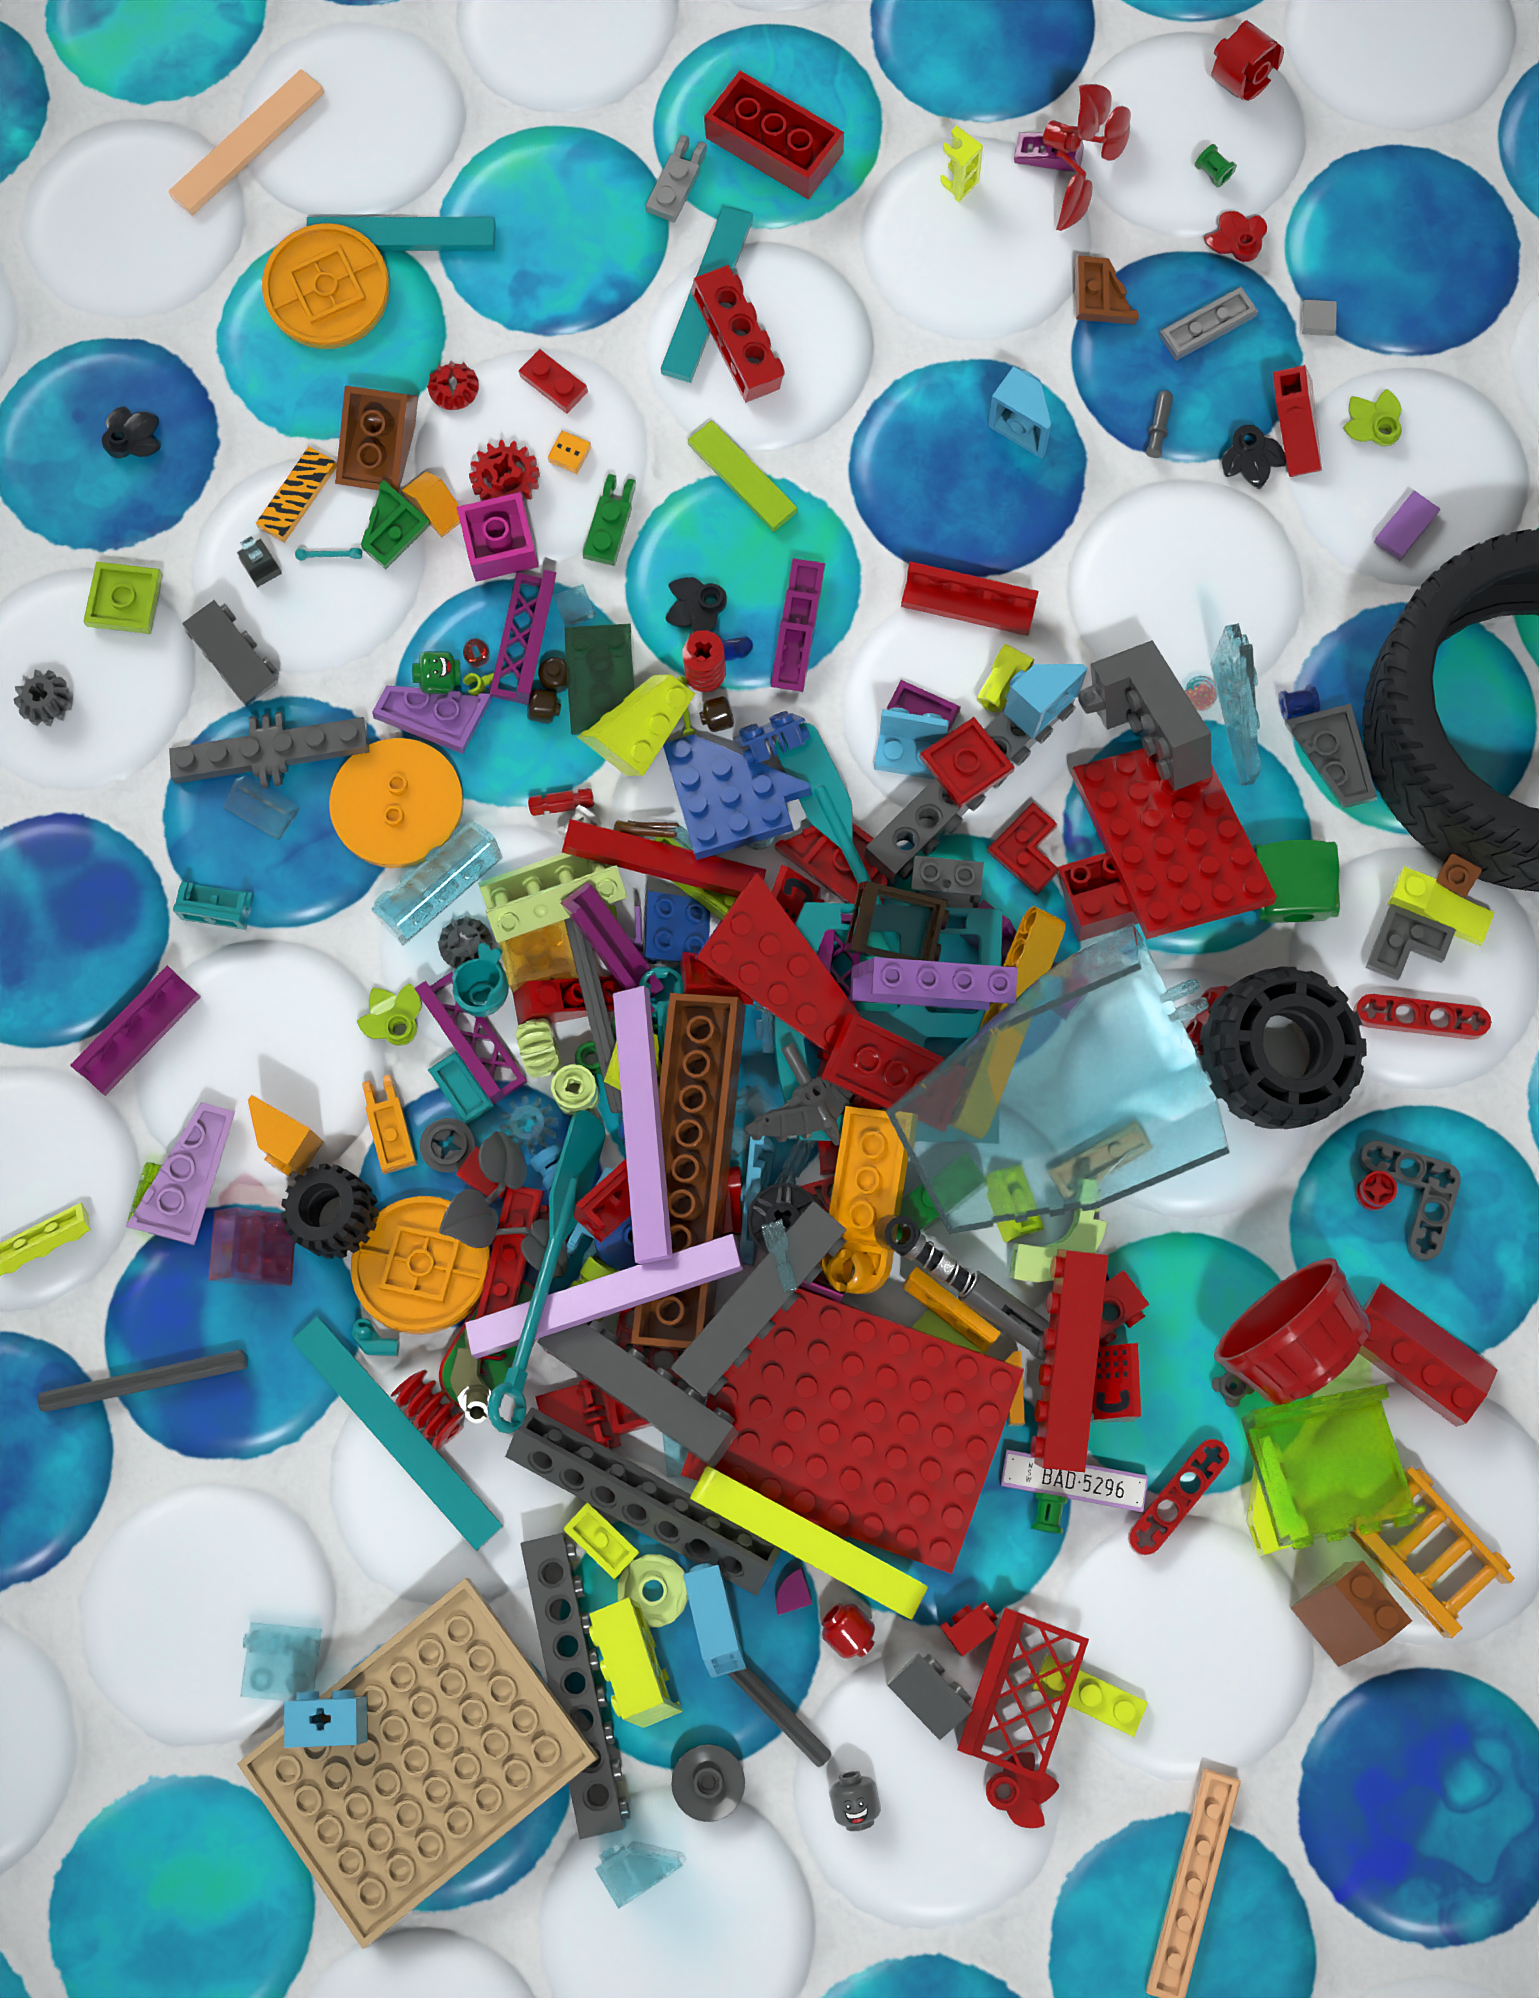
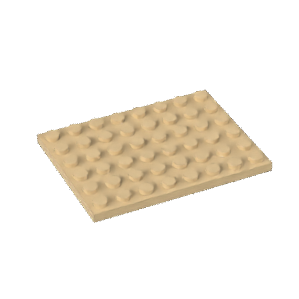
[237,1578,599,1949]

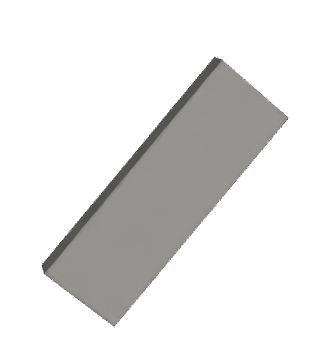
[1159,287,1258,361]

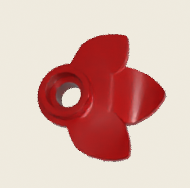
[1204,211,1267,262]
[986,1752,1059,1829]

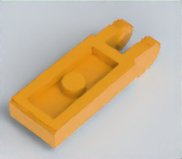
[362,1074,418,1174]

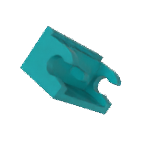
[173,881,254,930]

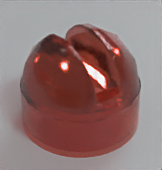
[463,638,490,667]

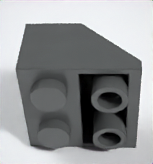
[887,1653,973,1740]

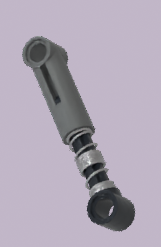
[874,1215,1049,1361]

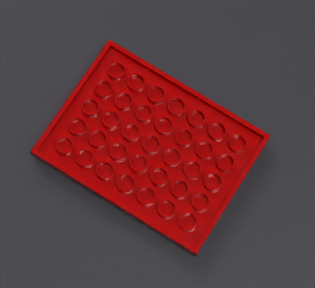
[681,1287,1024,1574]

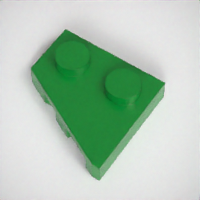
[361,480,430,570]

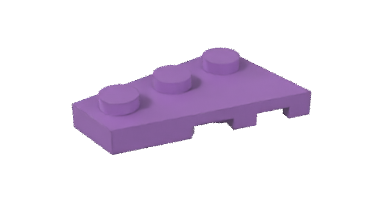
[372,685,492,754]

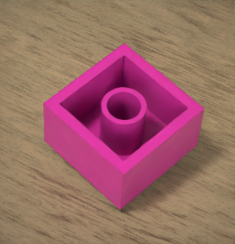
[457,492,539,582]

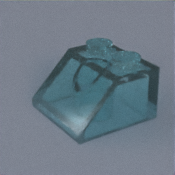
[595,1840,687,1909]

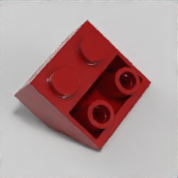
[1058,852,1139,942]

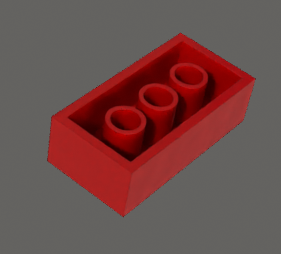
[704,71,844,200]

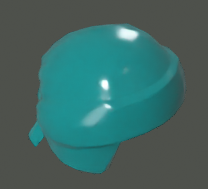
[452,943,509,1017]

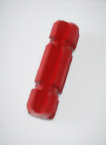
[528,788,594,816]

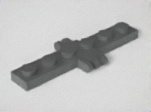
[169,712,369,788]

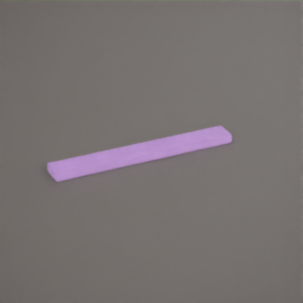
[613,986,673,1264]
[465,1234,744,1359]

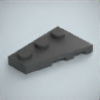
[1285,704,1377,809]

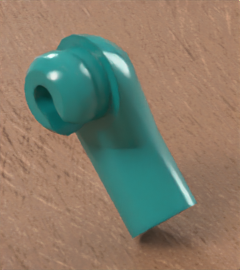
[352,1318,400,1356]

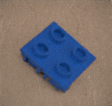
[732,711,810,765]
[644,891,710,964]

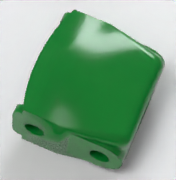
[1253,840,1340,923]

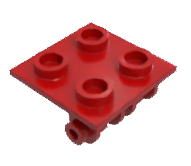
[535,1379,622,1449]

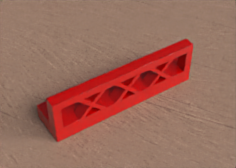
[901,561,1039,636]

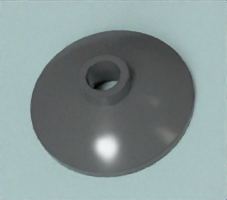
[671,1745,745,1822]

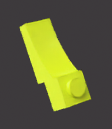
[1387,866,1495,946]

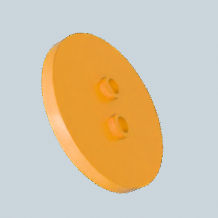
[262,223,390,349]
[329,738,464,868]
[351,1196,491,1335]

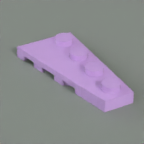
[126,1102,235,1245]

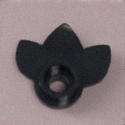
[102,406,160,458]
[1222,425,1286,489]
[666,577,727,633]

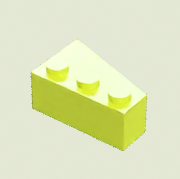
[577,674,695,776]
[589,1597,683,1728]

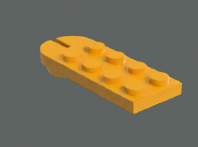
[822,1106,915,1294]

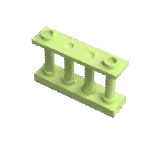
[478,853,628,943]

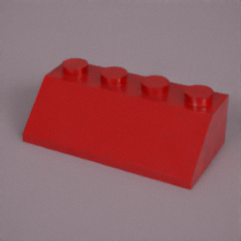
[1358,1283,1498,1427]

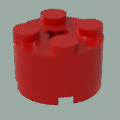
[1211,20,1284,101]

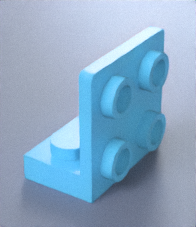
[874,708,949,780]

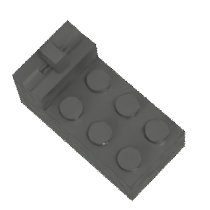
[1078,640,1212,791]

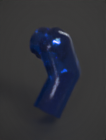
[710,630,753,661]

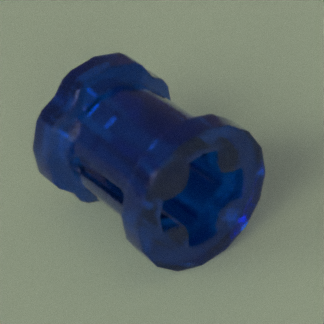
[1278,684,1320,720]

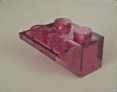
[209,1207,295,1286]

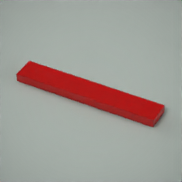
[561,819,766,897]

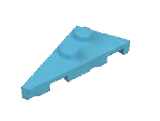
[740,1136,776,1266]

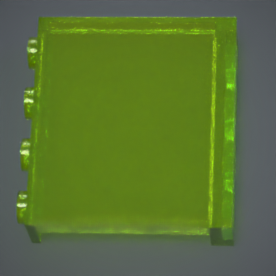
[1241,1384,1426,1550]

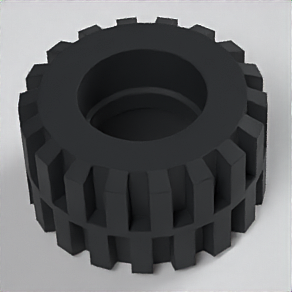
[280,1163,379,1259]

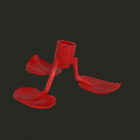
[1043,84,1131,231]

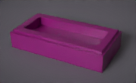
[887,680,961,734]

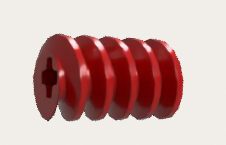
[682,630,726,692]
[391,1369,464,1450]

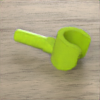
[463,667,510,696]

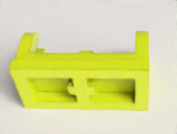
[940,125,983,202]

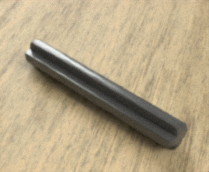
[728,1664,831,1767]

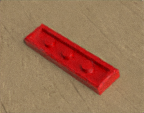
[476,1186,544,1319]

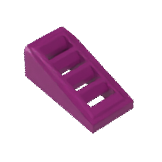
[1014,132,1084,171]

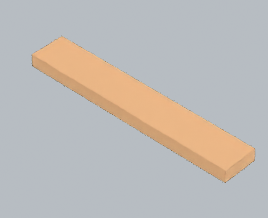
[168,69,324,216]
[1145,1768,1241,1998]

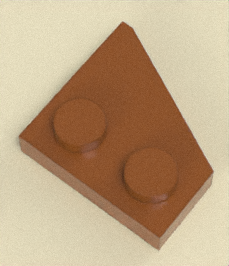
[1075,255,1139,325]

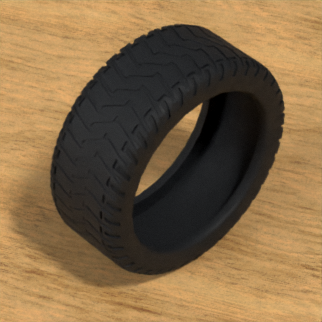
[1362,528,1539,892]

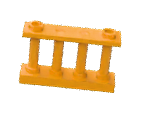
[1342,1467,1515,1638]

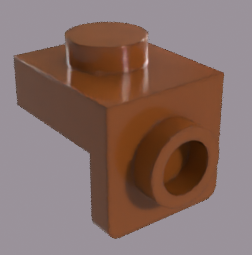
[1435,853,1482,898]

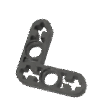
[1358,1140,1461,1262]

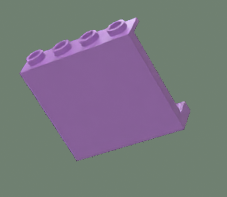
[850,957,1018,1011]

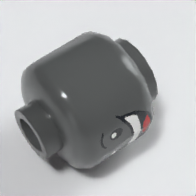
[829,1771,881,1831]

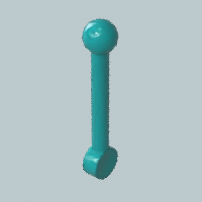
[295,548,362,561]

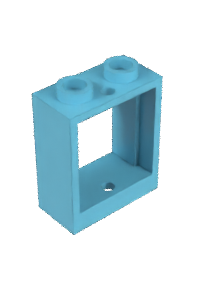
[683,1563,746,1678]

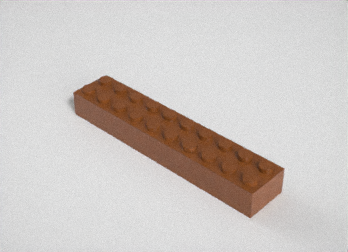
[631,993,746,1351]

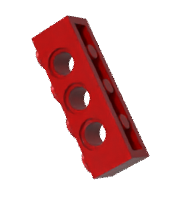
[691,265,785,403]

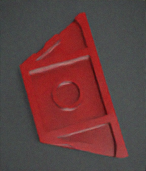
[774,823,888,904]

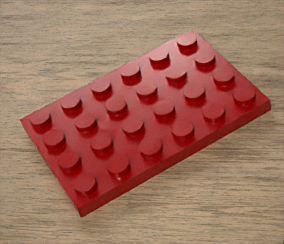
[1071,748,1277,940]

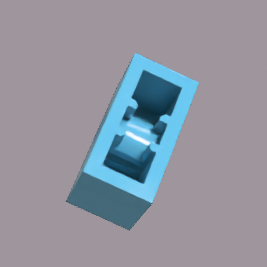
[284,1690,368,1748]

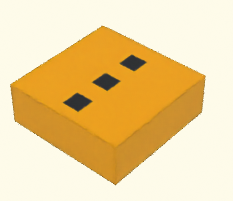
[547,431,591,474]

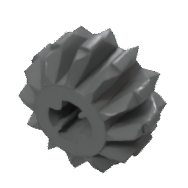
[13,669,72,727]

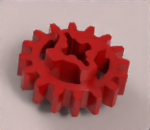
[469,440,540,501]

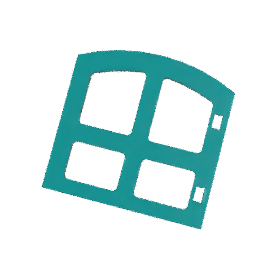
[774,902,1002,1144]

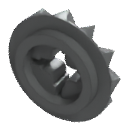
[438,916,493,969]
[420,1118,476,1173]

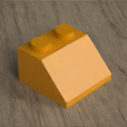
[248,1094,324,1177]

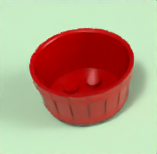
[1214,1258,1371,1406]

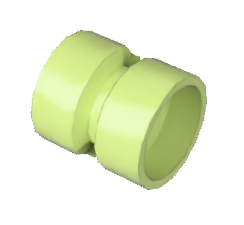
[551,1064,600,1117]

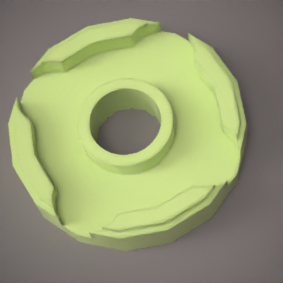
[618,1554,689,1627]

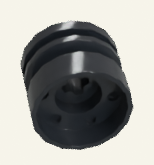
[747,1182,829,1254]

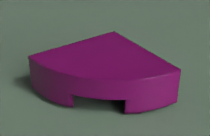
[776,1569,812,1615]

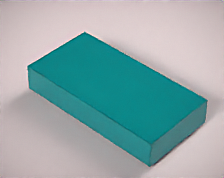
[428,1051,495,1126]

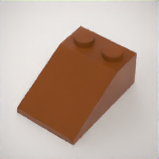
[335,385,418,493]

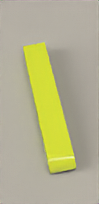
[690,1466,929,1620]

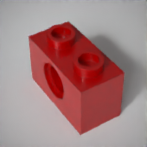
[1099,1270,1149,1347]

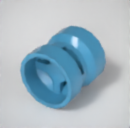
[530,1144,562,1192]

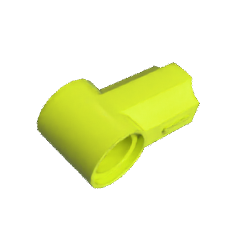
[977,644,1035,713]

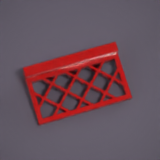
[957,1607,1089,1783]

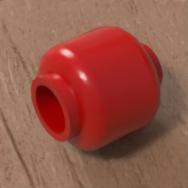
[821,1603,875,1659]

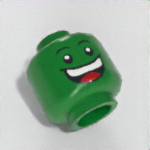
[412,651,460,694]

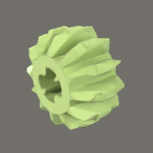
[516,1018,562,1078]

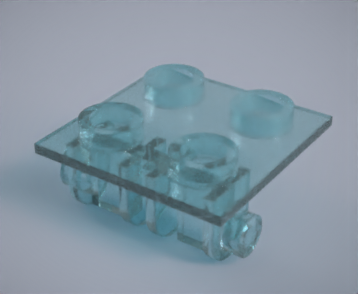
[240,1622,322,1701]

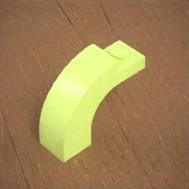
[1009,1181,1107,1282]

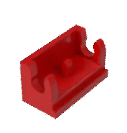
[574,1159,631,1243]

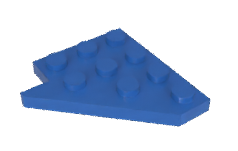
[663,734,812,860]

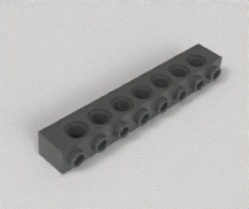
[864,699,1076,885]
[505,1407,782,1596]
[520,1533,631,1840]

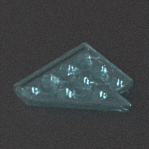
[1210,623,1262,786]

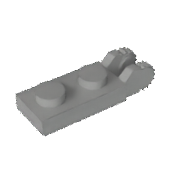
[645,135,707,223]

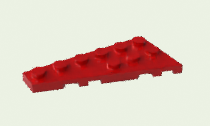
[695,872,862,1055]

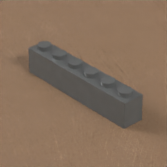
[671,1201,847,1397]
[537,1321,739,1469]

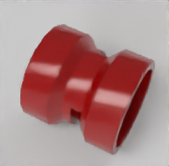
[1355,1171,1397,1211]

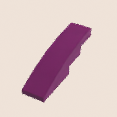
[771,558,826,692]

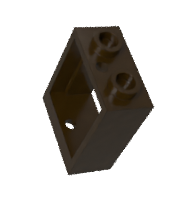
[844,881,949,962]

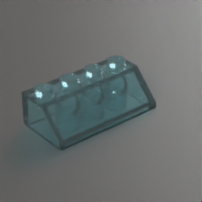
[371,820,503,946]

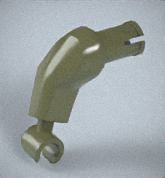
[450,1329,492,1424]

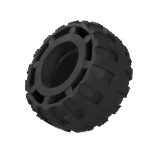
[1200,966,1367,1130]

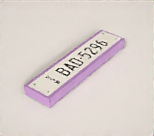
[1000,1450,1148,1512]

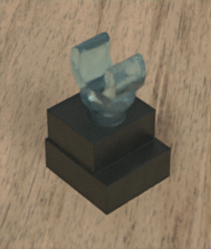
[237,536,282,588]

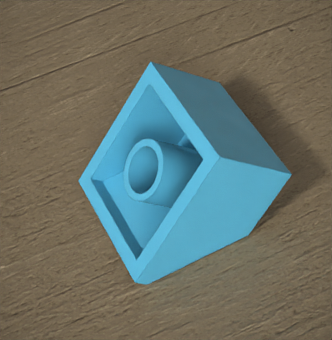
[988,366,1051,459]
[1004,664,1088,739]

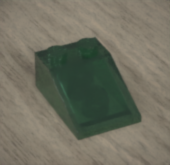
[564,623,636,735]

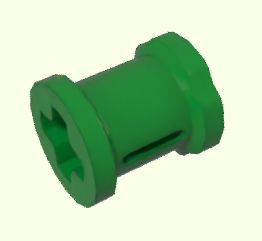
[1195,144,1237,187]
[1030,1492,1068,1535]

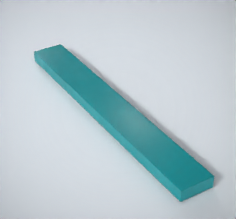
[291,1316,504,1551]

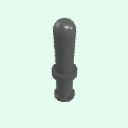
[1146,390,1173,458]

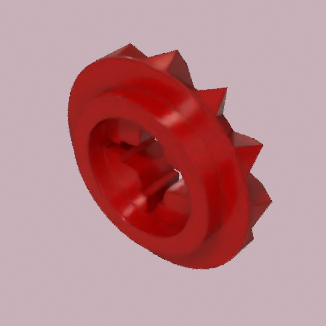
[427,361,479,410]

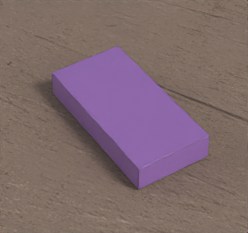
[1374,490,1440,561]

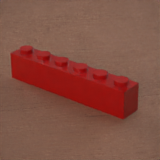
[1031,1249,1109,1473]

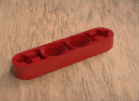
[1353,994,1492,1040]
[1127,1439,1229,1555]

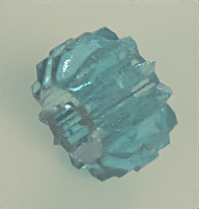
[499,1096,559,1155]

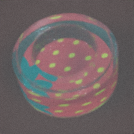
[1184,676,1219,711]

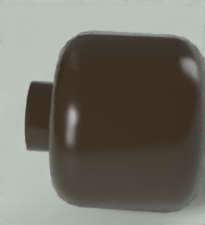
[538,657,572,693]
[527,689,561,724]
[699,696,734,732]

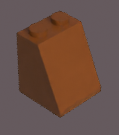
[1290,1560,1412,1667]

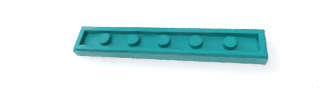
[660,206,753,383]
[306,217,496,251]

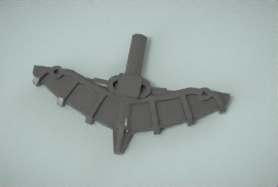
[745,1043,853,1145]

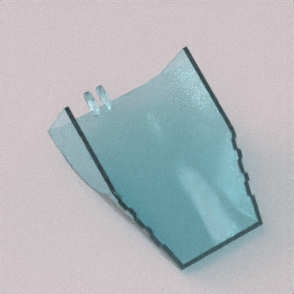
[886,923,1230,1234]

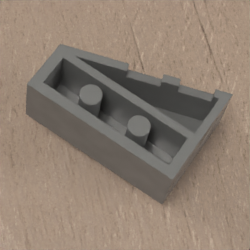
[182,600,278,707]

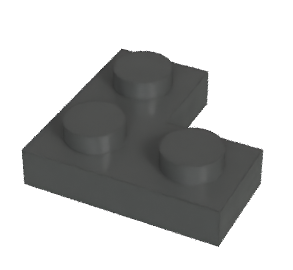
[1365,904,1456,981]

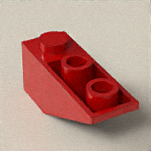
[1273,365,1322,477]
[513,976,623,1025]

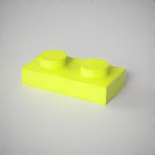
[563,1502,640,1579]

